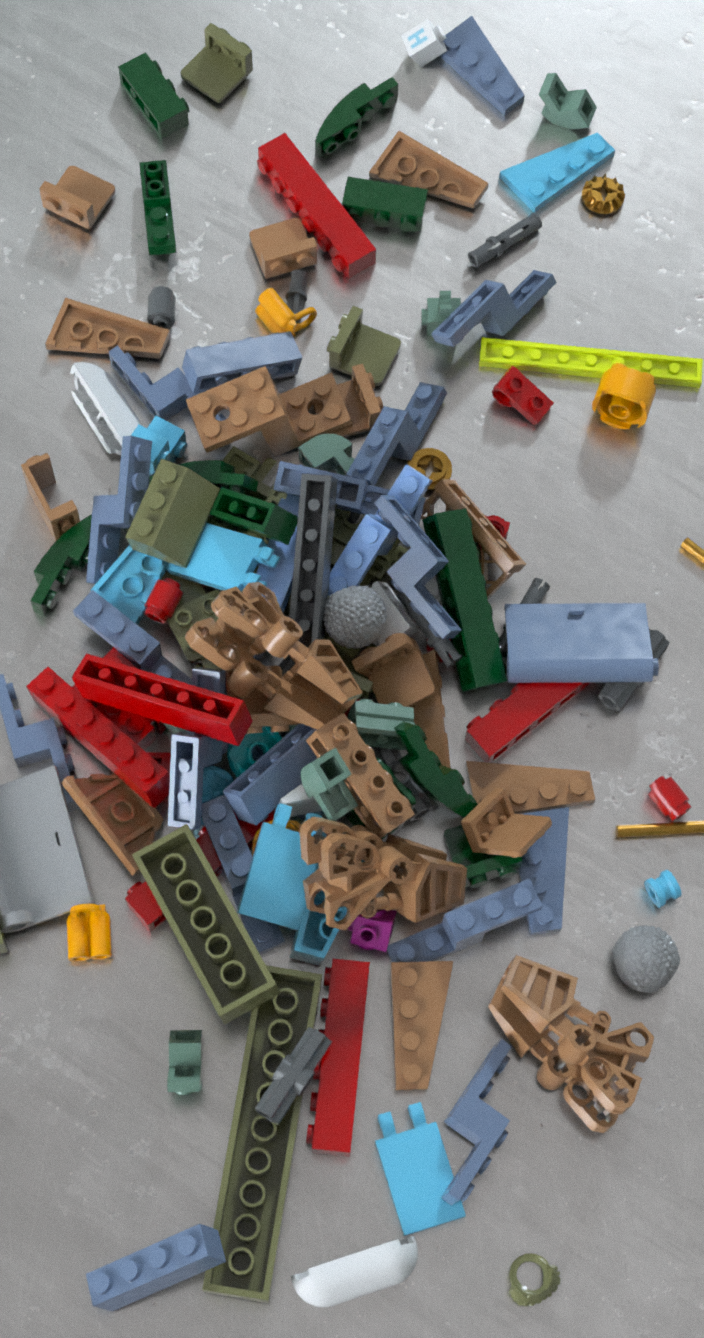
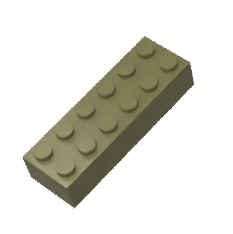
[132,824,281,1025]

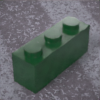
[118,52,190,139]
[342,176,428,232]
[210,487,298,545]

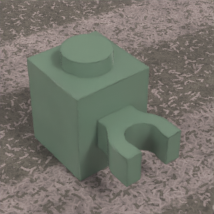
[421,291,461,336]

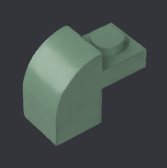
[539,73,597,129]
[299,434,354,476]
[301,748,358,821]
[167,1030,203,1095]

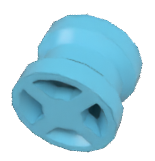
[644,870,682,908]

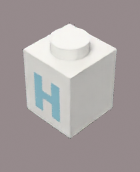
[401,19,447,67]

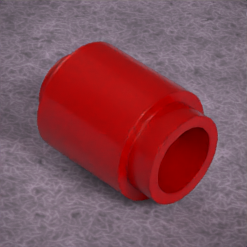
[144,578,184,624]
[648,776,692,822]

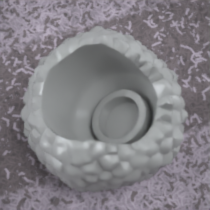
[323,586,387,649]
[612,925,680,993]

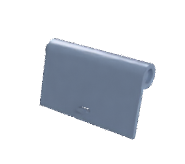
[504,603,659,683]

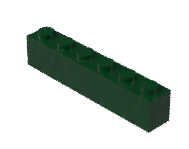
[422,508,507,692]

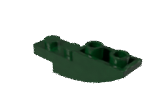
[315,77,399,159]
[139,160,177,255]
[148,460,258,494]
[30,514,92,616]
[394,721,478,818]

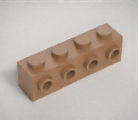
[306,713,415,838]

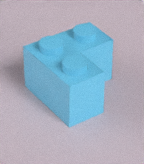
[131,416,188,477]

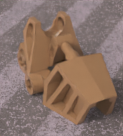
[185,582,363,729]
[300,817,467,930]
[488,955,654,1133]

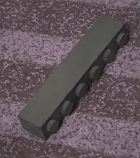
[290,474,338,648]

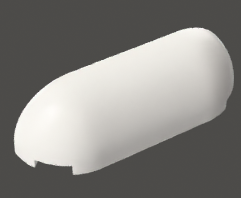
[70,362,142,455]
[291,1236,418,1307]

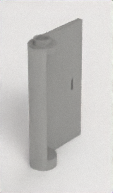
[0,765,94,933]

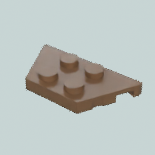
[61,773,164,876]

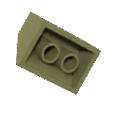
[125,459,220,569]

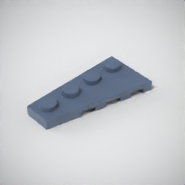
[440,16,525,116]
[518,807,569,936]

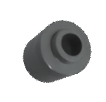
[147,286,176,329]

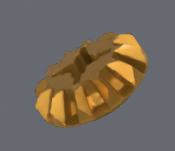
[582,174,625,214]
[407,448,452,491]

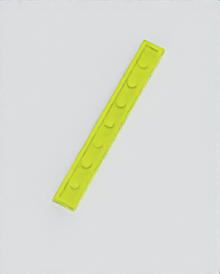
[479,337,703,388]

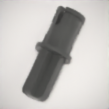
[285,269,308,323]

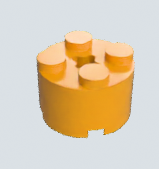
[592,363,656,430]

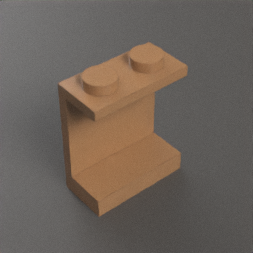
[21,453,80,542]

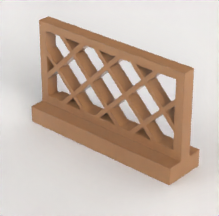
[421,479,526,599]

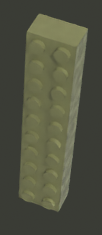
[202,965,322,1303]

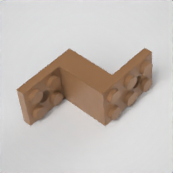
[186,366,353,457]

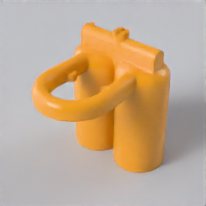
[255,288,317,338]
[67,903,112,962]

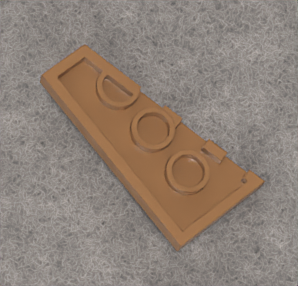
[369,131,488,209]
[45,298,170,359]
[412,649,451,768]
[465,761,595,814]
[390,961,454,1091]

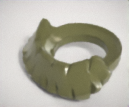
[509,1253,560,1306]

